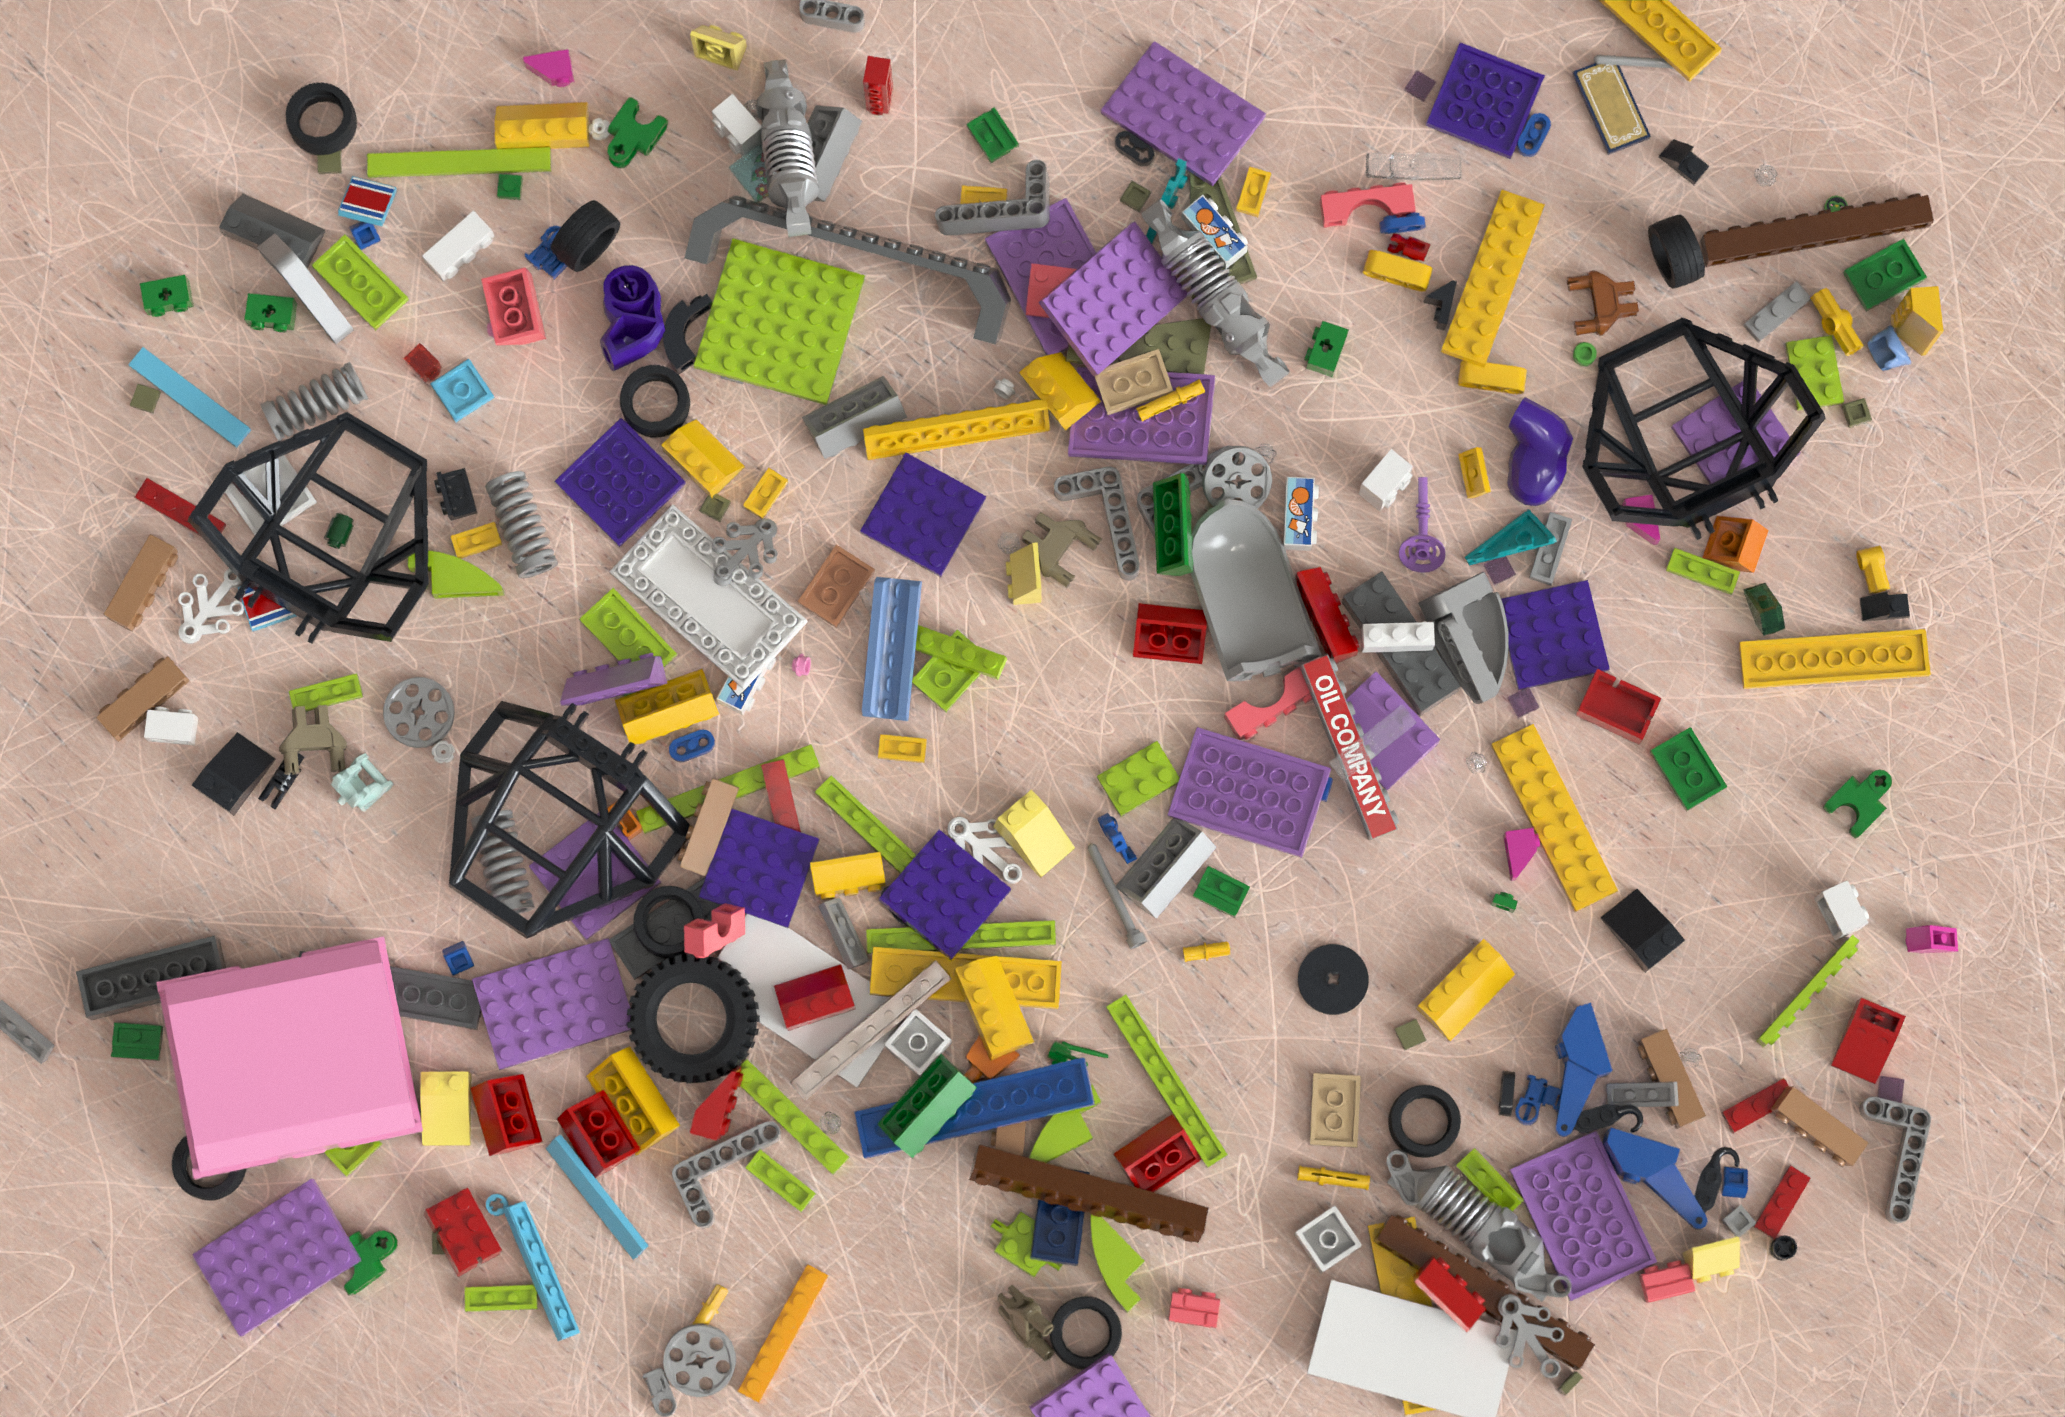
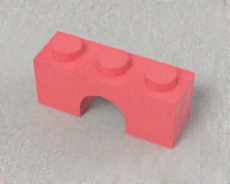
[684,903,745,958]

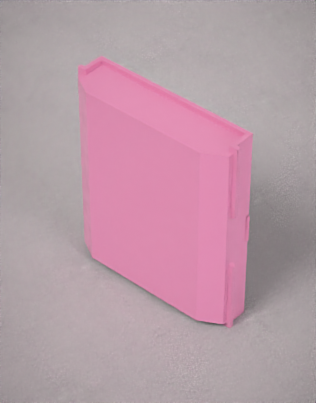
[156,936,423,1179]

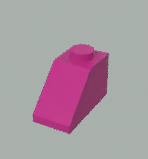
[523,49,575,87]
[1622,494,1661,545]
[1503,828,1540,881]
[1905,925,1958,953]

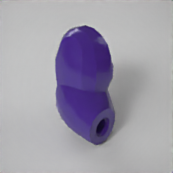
[600,265,665,371]
[1507,397,1573,506]

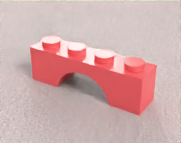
[1320,182,1416,228]
[1224,667,1313,740]

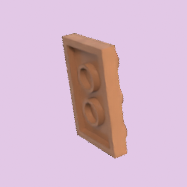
[798,544,875,628]

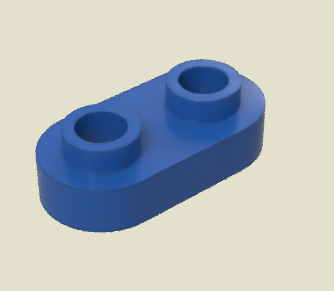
[1517,113,1551,157]
[1379,213,1426,234]
[669,730,715,762]

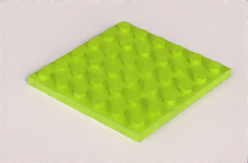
[694,238,865,405]

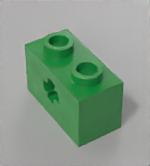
[140,275,194,317]
[244,293,297,333]
[1304,321,1349,378]

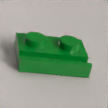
[966,107,1019,164]
[1193,866,1250,918]
[111,1023,163,1061]

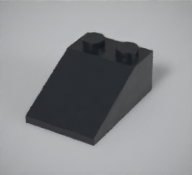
[192,732,276,816]
[1601,889,1685,973]

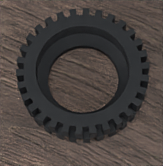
[627,954,760,1083]

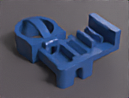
[525,226,568,280]
[1097,813,1137,864]
[1515,1075,1561,1125]

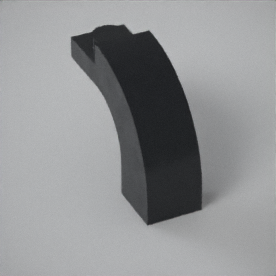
[663,294,713,375]

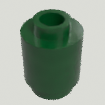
[324,513,354,549]

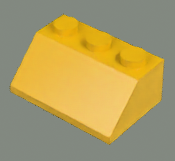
[1019,352,1101,430]
[661,419,745,498]
[810,852,886,900]

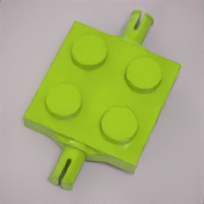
[991,1211,1063,1278]

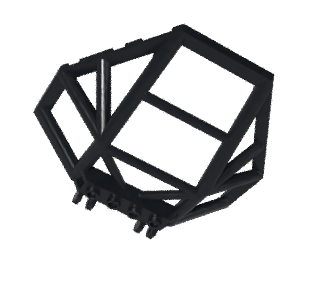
[1582,317,1826,540]
[188,412,429,644]
[449,701,690,939]

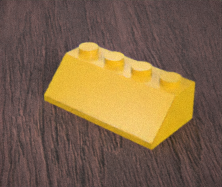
[494,102,589,149]
[1891,286,1944,356]
[615,668,719,745]
[1416,938,1515,1041]
[954,956,1034,1061]
[586,1046,680,1156]

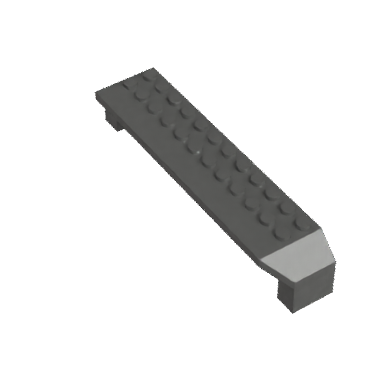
[685,195,1011,345]

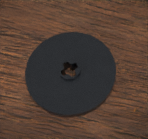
[1298,944,1369,1015]

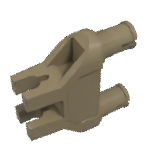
[1022,512,1102,588]
[279,705,347,775]
[998,1285,1054,1361]

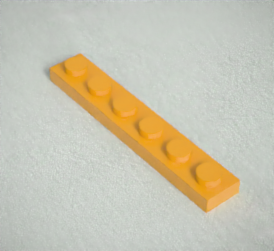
[738,1264,828,1403]

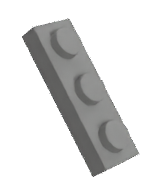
[1743,281,1811,343]
[1529,512,1572,585]
[818,898,869,969]
[0,1000,55,1064]
[1607,1082,1679,1107]

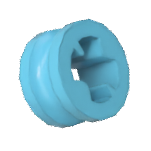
[486,1194,508,1216]

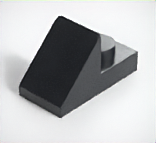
[1659,139,1709,185]
[1423,280,1457,331]
[1860,592,1910,622]

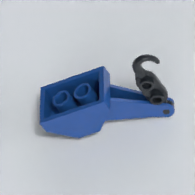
[1555,1003,1644,1137]
[1602,1128,1740,1230]

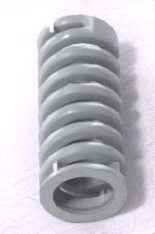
[261,362,368,441]
[485,471,558,578]
[471,810,534,918]

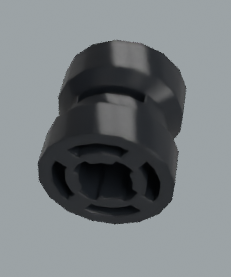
[1770,1235,1797,1261]

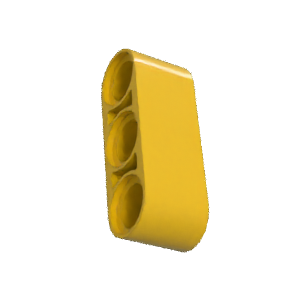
[1363,250,1433,292]
[1458,360,1527,394]

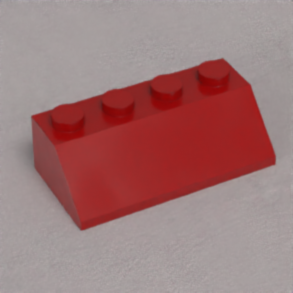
[1295,567,1360,664]

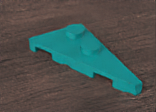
[1146,158,1188,244]
[1464,509,1557,565]

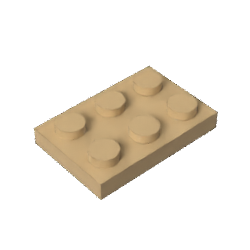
[1095,349,1173,415]
[1309,1073,1361,1148]

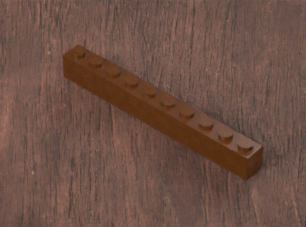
[1700,193,1934,267]
[969,1144,1209,1243]
[1373,1215,1595,1371]

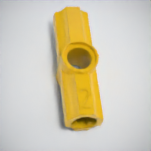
[1810,287,1864,356]

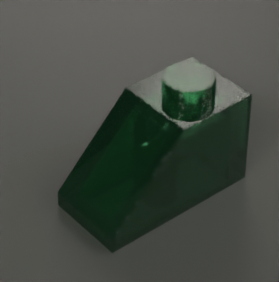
[1744,583,1785,636]

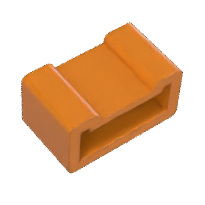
[608,801,643,840]

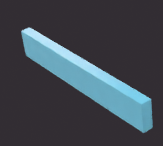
[128,347,251,448]
[546,1134,648,1260]
[503,1201,580,1341]

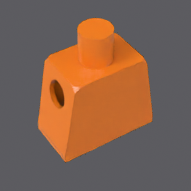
[964,1035,1020,1083]

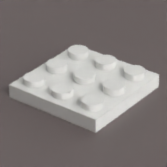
[225,455,317,535]

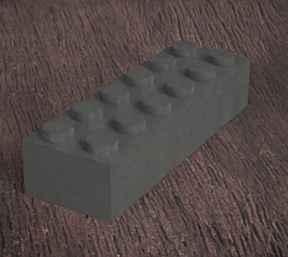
[1342,572,1461,717]
[76,936,226,1020]

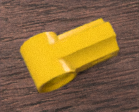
[1856,545,1890,594]

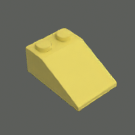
[690,25,747,71]
[1006,542,1041,605]
[993,789,1075,878]
[420,1071,472,1146]
[1682,1236,1740,1284]

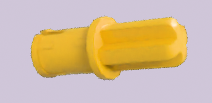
[1183,941,1230,962]
[692,1284,728,1325]

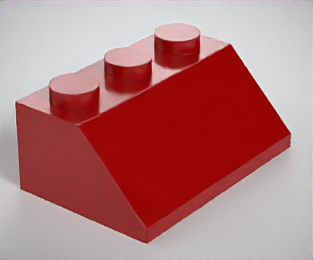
[1133,603,1207,664]
[774,964,856,1031]
[470,1074,543,1156]
[557,1089,641,1178]
[1113,1114,1202,1192]
[1413,1256,1486,1333]

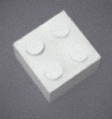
[712,94,762,158]
[1359,449,1413,511]
[1814,880,1869,941]
[884,1009,952,1077]
[1294,1206,1362,1274]

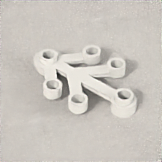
[178,568,245,644]
[947,817,1022,884]

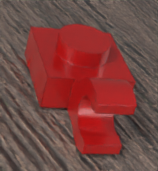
[1387,233,1431,262]

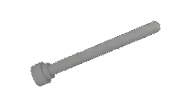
[1594,55,1704,75]
[1088,844,1147,949]

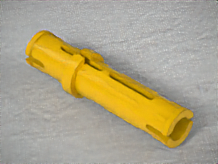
[1136,379,1205,422]
[1297,1165,1370,1190]

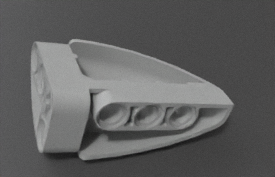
[1418,572,1508,704]

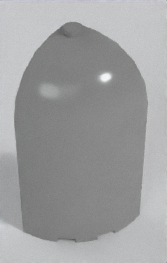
[1191,498,1321,681]

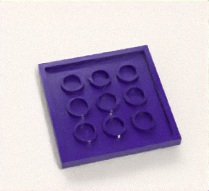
[1426,42,1545,159]
[555,418,686,547]
[860,453,986,577]
[1501,580,1610,691]
[699,809,820,928]
[878,829,1011,960]

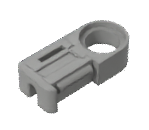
[643,1368,677,1417]

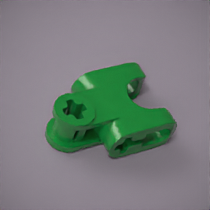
[607,97,669,168]
[1823,769,1892,839]
[344,1231,398,1296]

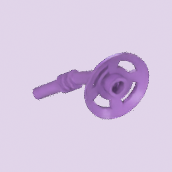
[1399,477,1446,573]

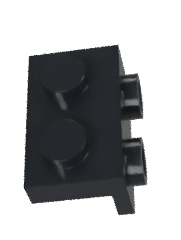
[434,468,477,521]

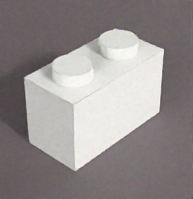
[144,707,198,746]

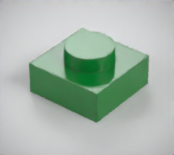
[497,174,523,200]
[1491,892,1518,913]

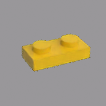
[1236,166,1271,217]
[960,186,1007,204]
[1458,447,1491,499]
[743,468,788,519]
[450,522,503,559]
[878,734,927,763]

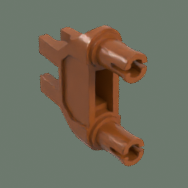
[1567,270,1639,336]

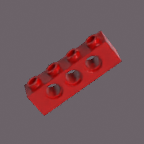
[863,56,893,116]

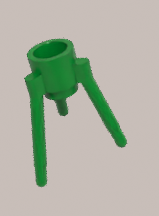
[1048,1041,1109,1066]

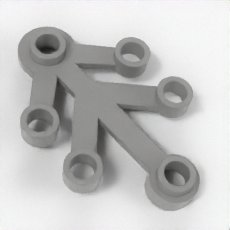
[712,518,777,586]
[1495,1295,1564,1378]

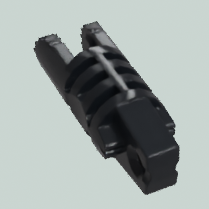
[258,753,304,810]

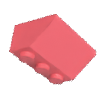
[1026,263,1077,318]
[481,267,546,345]

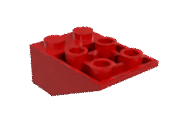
[1831,998,1906,1084]
[690,1066,744,1141]

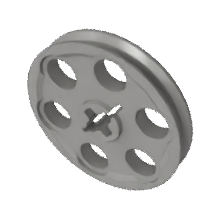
[1202,446,1272,508]
[383,677,455,748]
[663,1324,736,1397]

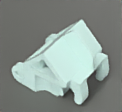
[331,753,394,812]

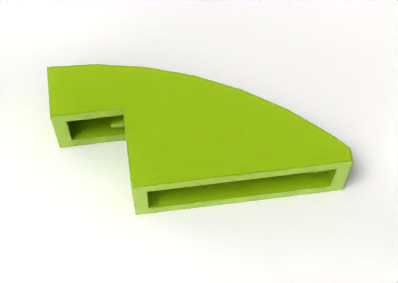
[408,550,505,599]
[1029,1084,1101,1163]
[1090,1215,1145,1313]

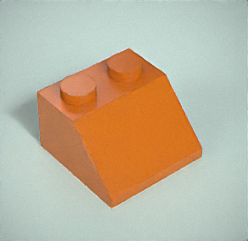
[1702,516,1769,573]

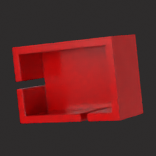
[1575,669,1662,745]
[424,1187,502,1277]

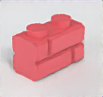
[1639,1260,1695,1303]
[1168,1288,1220,1328]

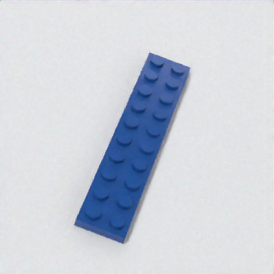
[855,1057,1095,1159]

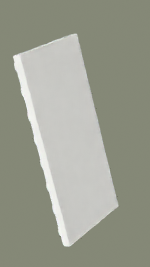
[609,504,808,690]
[705,914,904,1088]
[1307,1280,1517,1417]

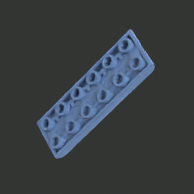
[862,577,922,721]

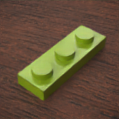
[1666,548,1740,595]
[289,673,363,712]
[1456,1148,1524,1211]
[745,1149,816,1213]
[465,1285,538,1312]

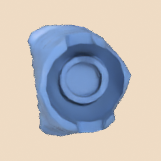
[1867,325,1911,371]

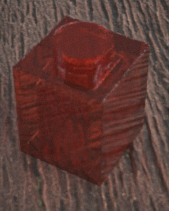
[403,343,442,383]

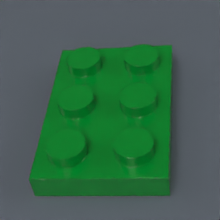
[1843,238,1927,311]
[1650,727,1728,812]

